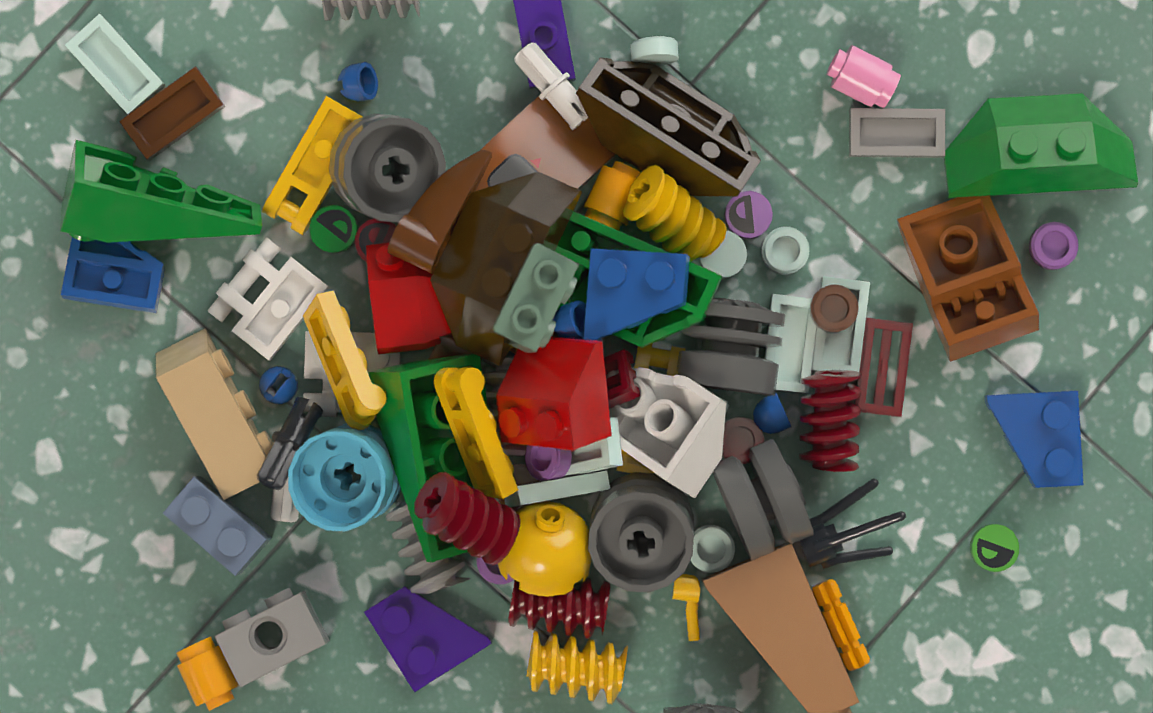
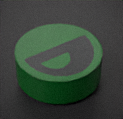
[309,205,358,253]

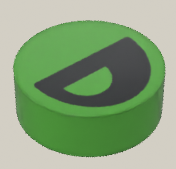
[970,524,1019,572]

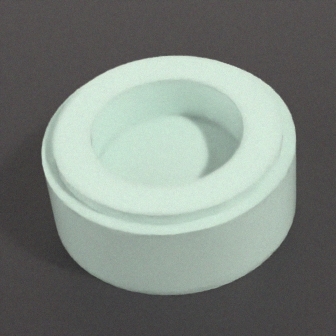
[630,36,679,66]
[761,227,809,275]
[699,231,747,278]
[690,525,735,573]

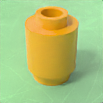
[584,161,641,231]
[176,636,239,711]

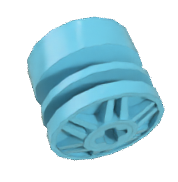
[288,423,401,531]

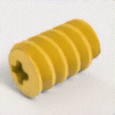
[623,165,727,262]
[526,630,628,705]

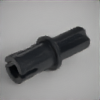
[257,397,323,490]

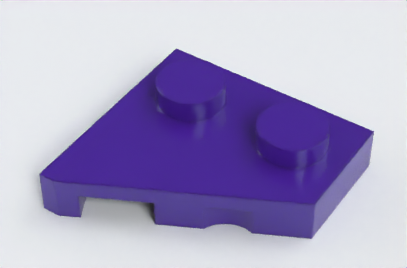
[364,586,492,693]

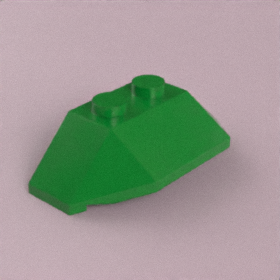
[944,93,1138,198]
[555,211,723,348]

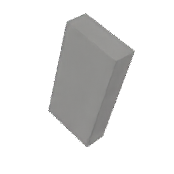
[849,108,945,158]

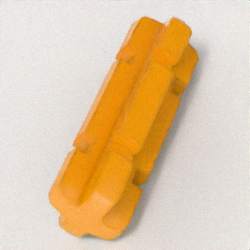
[812,579,870,671]

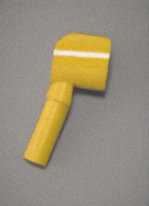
[672,574,700,641]

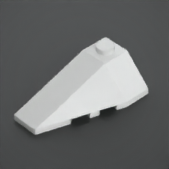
[606,367,726,498]

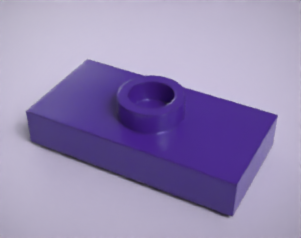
[513,0,576,89]

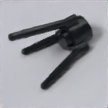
[800,479,906,570]

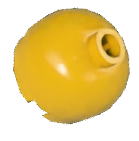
[497,501,591,597]

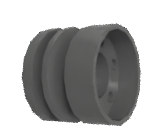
[676,298,785,396]

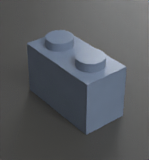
[163,476,272,576]

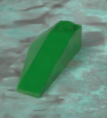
[60,140,262,243]
[369,353,487,563]

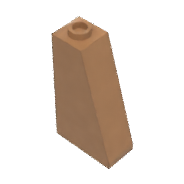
[701,542,859,713]

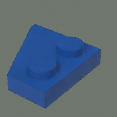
[61,237,165,313]
[583,249,690,341]
[984,391,1084,488]

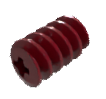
[799,370,862,472]
[414,472,521,565]
[508,578,611,639]

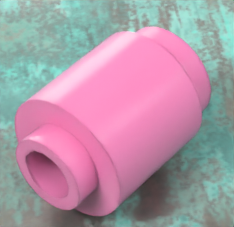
[826,45,901,108]

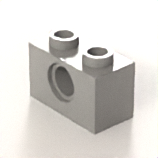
[214,587,330,687]

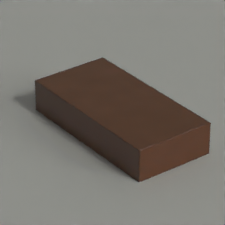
[119,66,225,161]

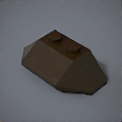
[576,57,761,197]
[430,171,582,366]

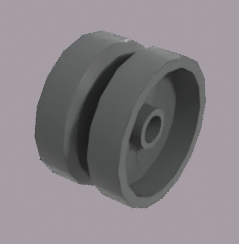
[329,113,446,222]
[712,439,814,561]
[588,472,694,593]

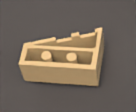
[156,328,273,500]

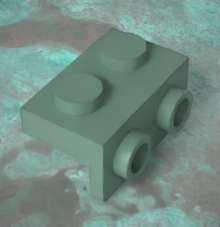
[493,244,579,353]

